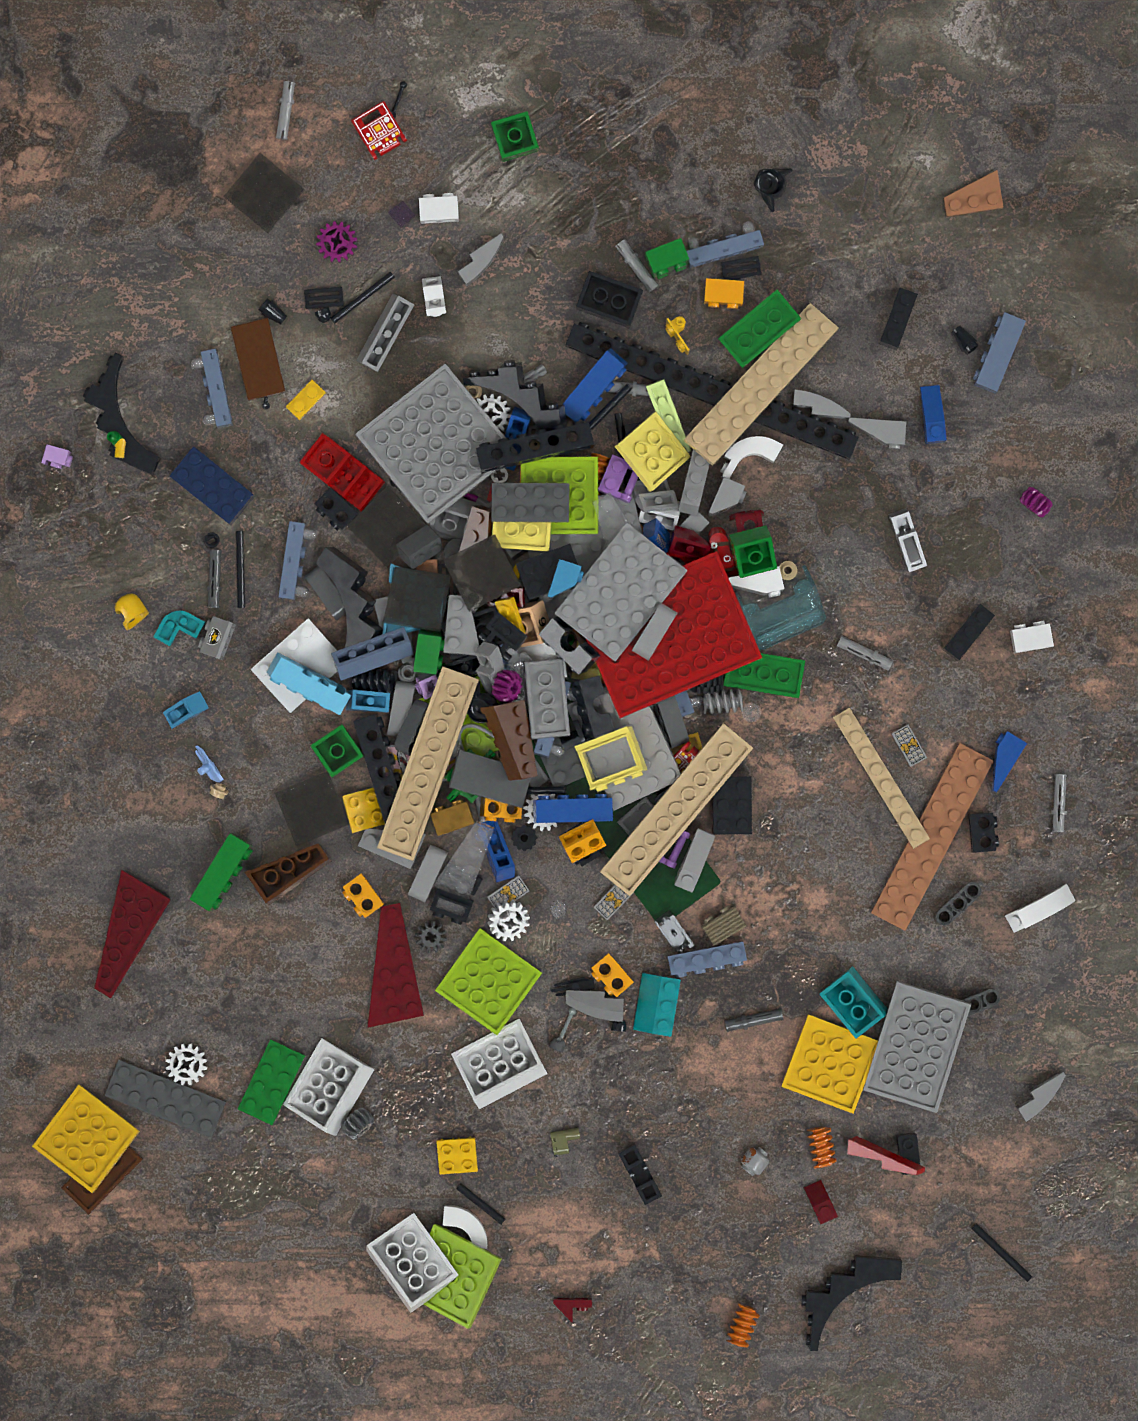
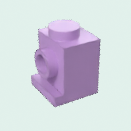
[41,445,73,469]
[415,673,438,700]

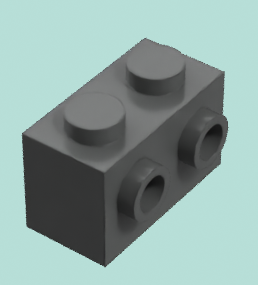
[396,525,443,570]

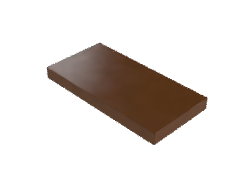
[231,318,286,401]
[62,1146,143,1215]

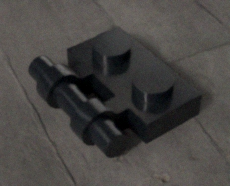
[478,612,528,662]

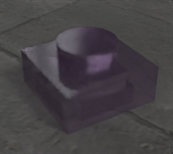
[388,201,415,228]

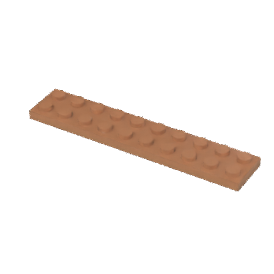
[871,743,993,931]

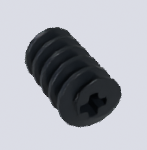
[352,668,395,693]

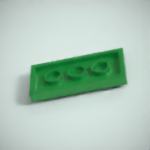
[718,289,802,368]
[723,653,805,699]
[238,1039,306,1125]

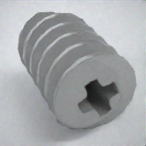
[703,688,743,714]

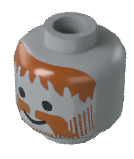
[741,1147,769,1176]

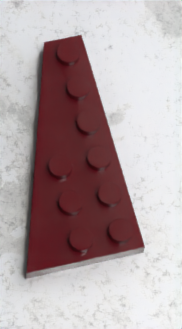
[94,870,171,998]
[368,903,424,1028]

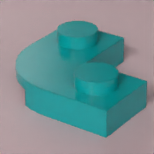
[153,611,206,647]

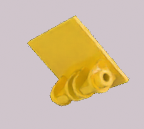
[665,316,689,355]
[342,788,385,833]
[436,1136,478,1174]

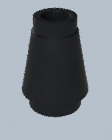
[258,298,287,325]
[952,326,978,355]

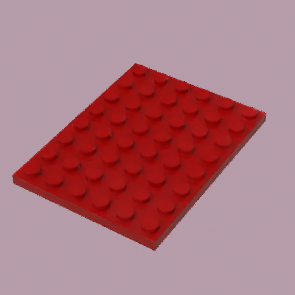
[586,551,762,718]

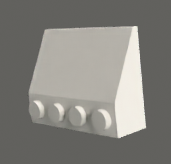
[251,618,337,713]
[451,1019,547,1109]
[283,1038,374,1136]
[366,1213,458,1313]

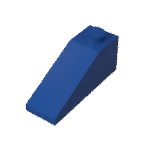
[920,385,947,444]
[505,407,531,471]
[992,731,1027,792]
[478,821,515,882]

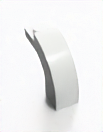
[720,436,783,479]
[1005,884,1075,933]
[443,1205,488,1249]

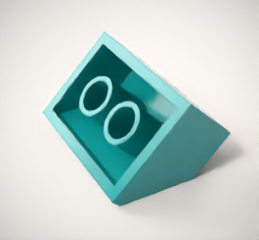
[820,966,888,1038]
[633,973,681,1037]

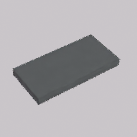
[449,750,530,808]

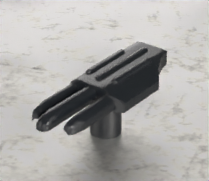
[551,977,595,996]

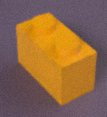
[704,278,744,309]

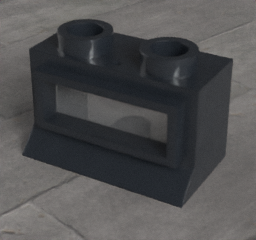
[430,888,474,925]

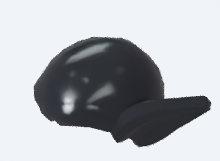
[754,168,792,212]
[467,681,498,723]

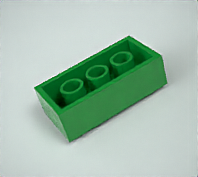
[190,833,253,911]

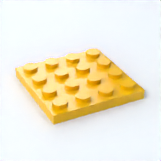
[781,1014,878,1114]
[32,1085,140,1193]

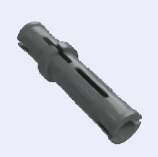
[206,550,222,608]
[724,1008,783,1032]

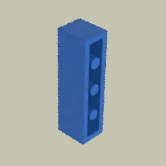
[562,348,628,422]
[533,794,613,823]

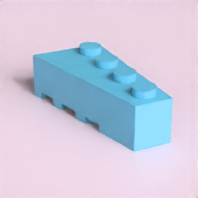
[267,652,351,715]

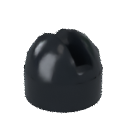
[315,307,331,323]
[203,532,220,549]
[611,1019,627,1032]

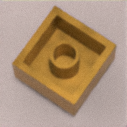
[430,799,475,836]

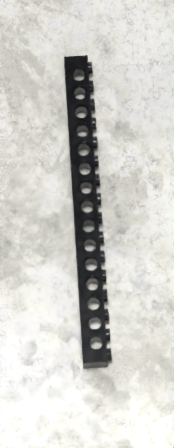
[565,322,859,460]

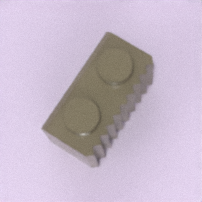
[702,905,746,946]

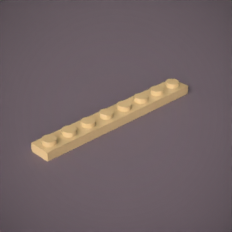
[833,708,930,849]

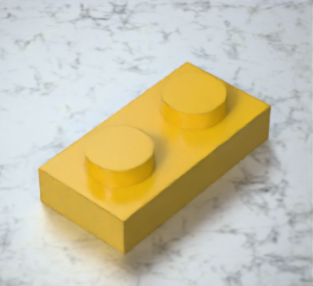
[286,380,326,421]
[495,597,526,633]

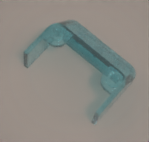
[736,565,826,650]

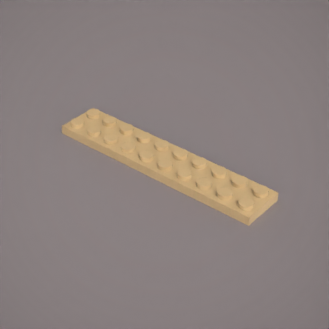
[684,303,839,466]
[377,666,479,861]
[600,723,753,896]

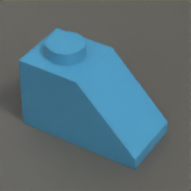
[548,559,584,598]
[346,690,390,713]
[163,691,209,729]

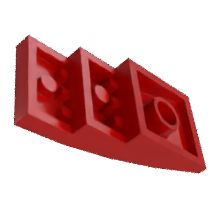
[299,433,385,512]

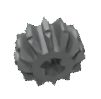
[415,921,447,953]
[341,1107,374,1140]

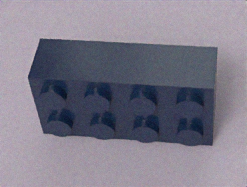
[170,446,255,525]

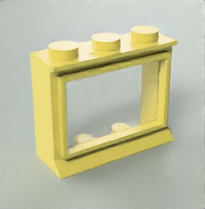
[575,726,648,792]

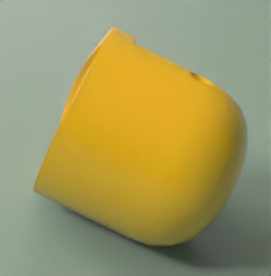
[115,593,149,630]

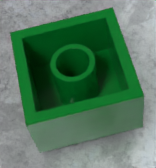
[491,111,539,163]
[645,238,690,280]
[729,525,777,578]
[413,628,445,675]
[310,724,364,778]

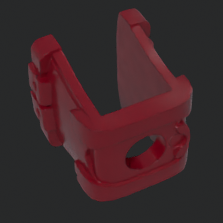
[729,509,764,533]

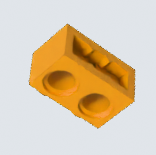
[480,797,522,823]
[559,819,606,863]
[342,873,384,918]
[591,953,634,997]

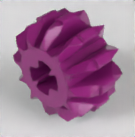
[1020,487,1053,517]
[491,669,523,703]

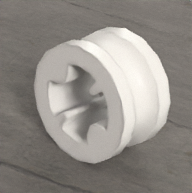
[491,468,508,483]

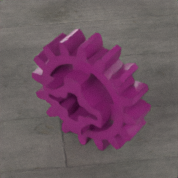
[316,221,358,263]

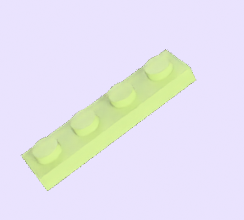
[646,379,691,452]

